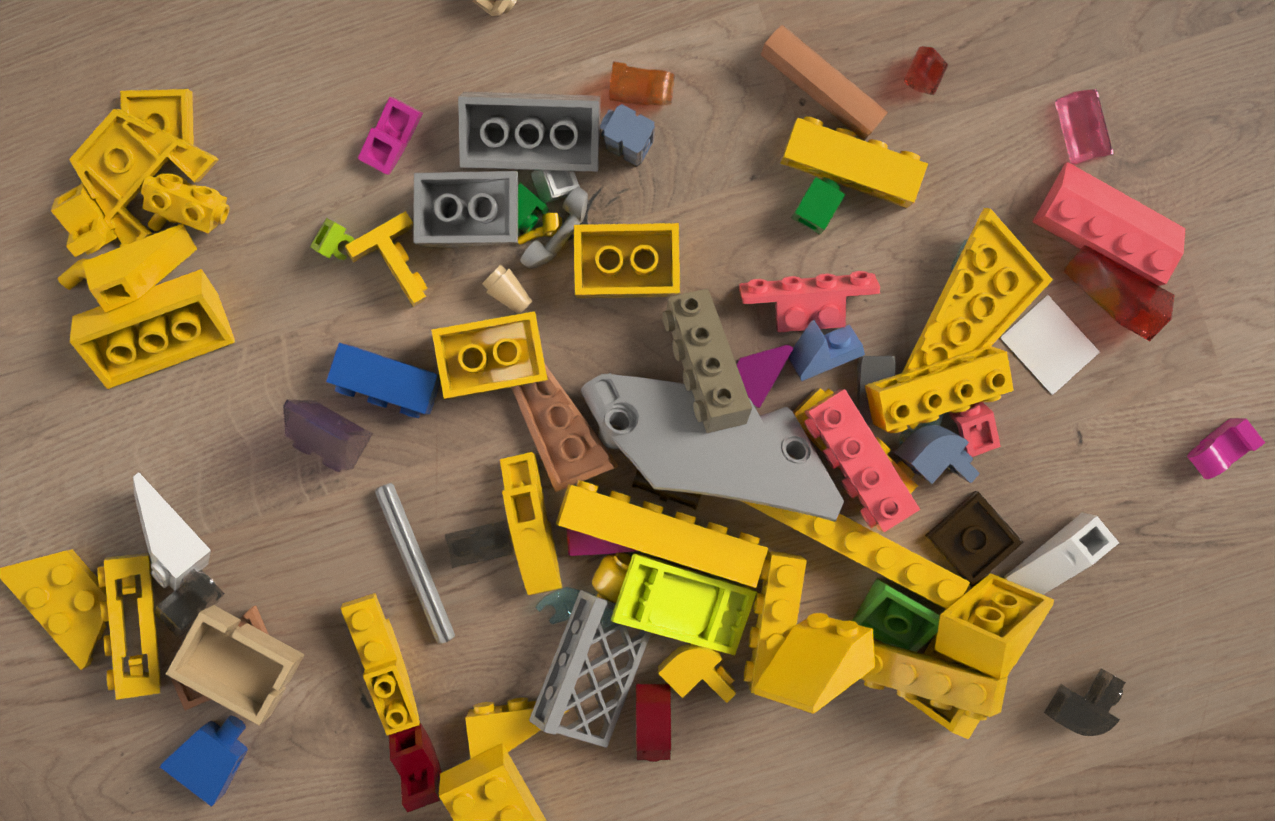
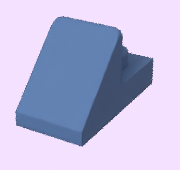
[789,320,865,381]

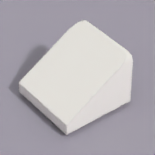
[531,170,580,204]

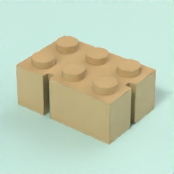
[166,605,304,726]

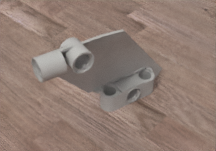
[581,373,844,522]

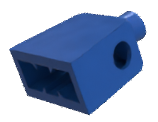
[160,715,248,807]

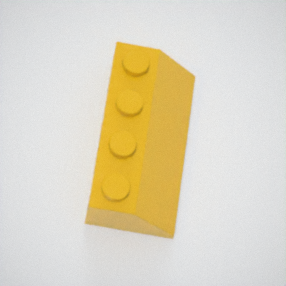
[69,269,235,389]

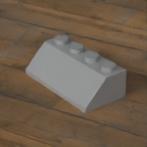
[458,92,601,172]

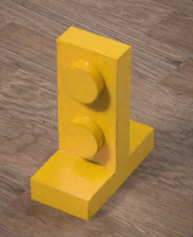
[345,211,428,307]

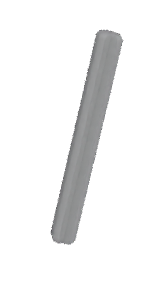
[375,483,455,644]

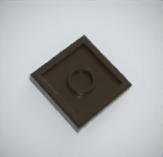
[925,491,1024,587]

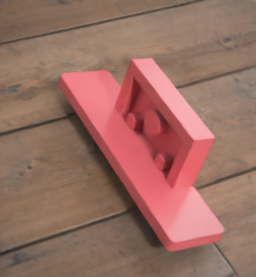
[739,271,880,332]

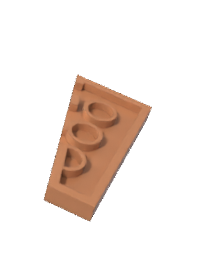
[511,365,619,492]

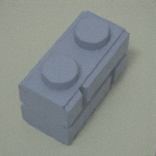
[600,104,655,166]

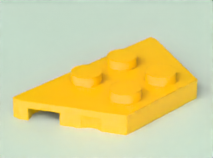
[0,549,107,670]

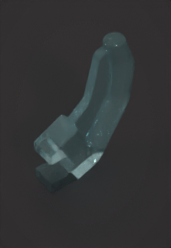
[535,587,615,629]

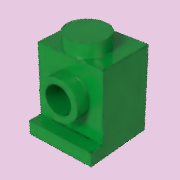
[518,183,549,236]

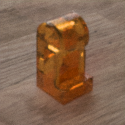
[609,61,675,106]

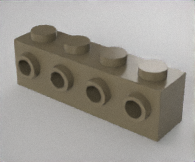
[662,289,752,433]

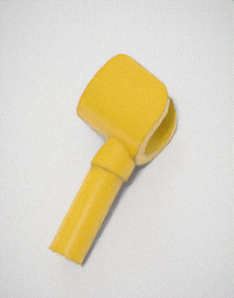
[518,213,562,245]

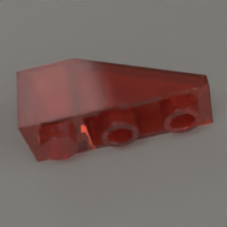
[1064,245,1175,341]

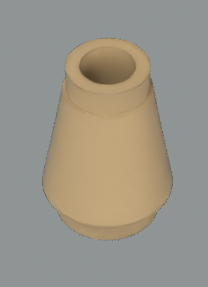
[482,265,533,314]

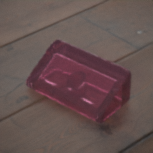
[1056,89,1113,164]

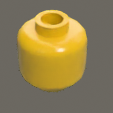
[592,552,632,603]

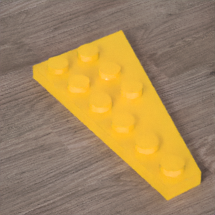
[902,208,1053,430]

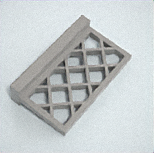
[529,590,651,748]

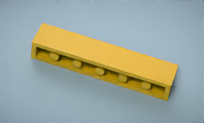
[556,480,768,588]

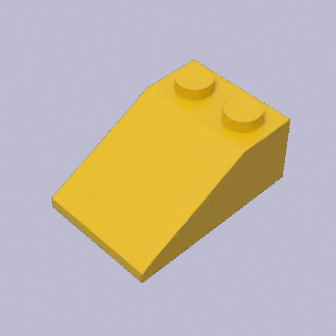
[431,311,548,399]
[935,573,1054,680]
[754,613,875,714]

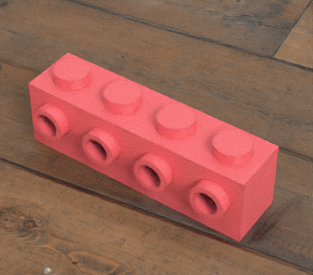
[804,389,920,532]

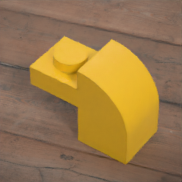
[51,183,117,257]
[658,643,736,703]

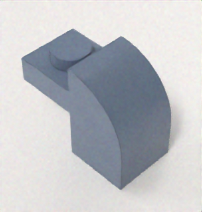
[894,425,980,484]

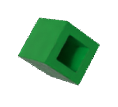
[791,177,845,235]

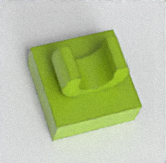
[310,218,355,260]

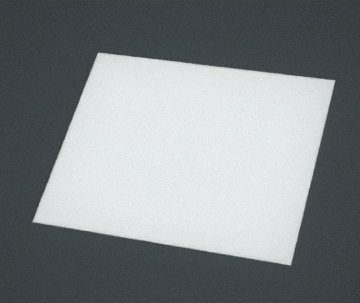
[1000,295,1100,395]

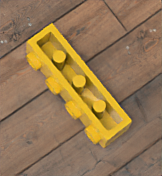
[865,346,1014,433]
[743,550,807,693]
[860,640,1008,720]

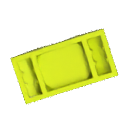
[610,554,757,656]

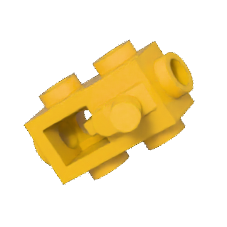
[141,173,230,233]

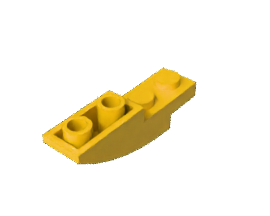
[500,452,562,596]
[340,593,420,735]

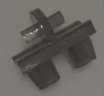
[445,520,514,568]

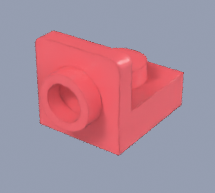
[949,402,1001,457]

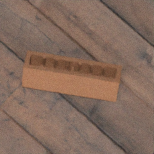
[761,25,888,141]

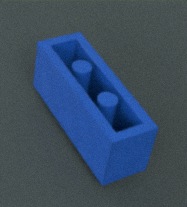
[326,343,441,418]

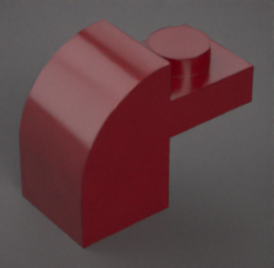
[636,684,671,762]
[389,723,442,813]

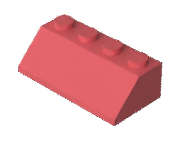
[1032,162,1186,288]

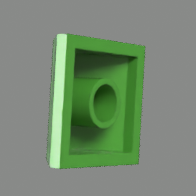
[852,578,940,652]

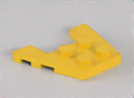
[69,109,219,247]

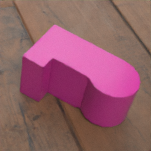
[1187,418,1265,479]

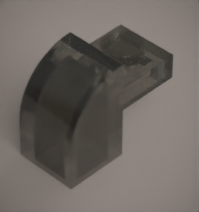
[154,569,225,638]
[1044,668,1126,736]

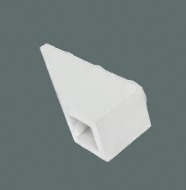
[1004,512,1119,595]

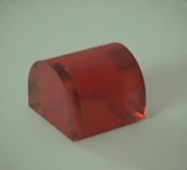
[904,46,948,95]

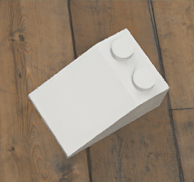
[133,472,211,591]

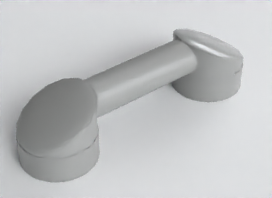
[520,186,588,269]

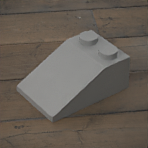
[414,171,518,248]

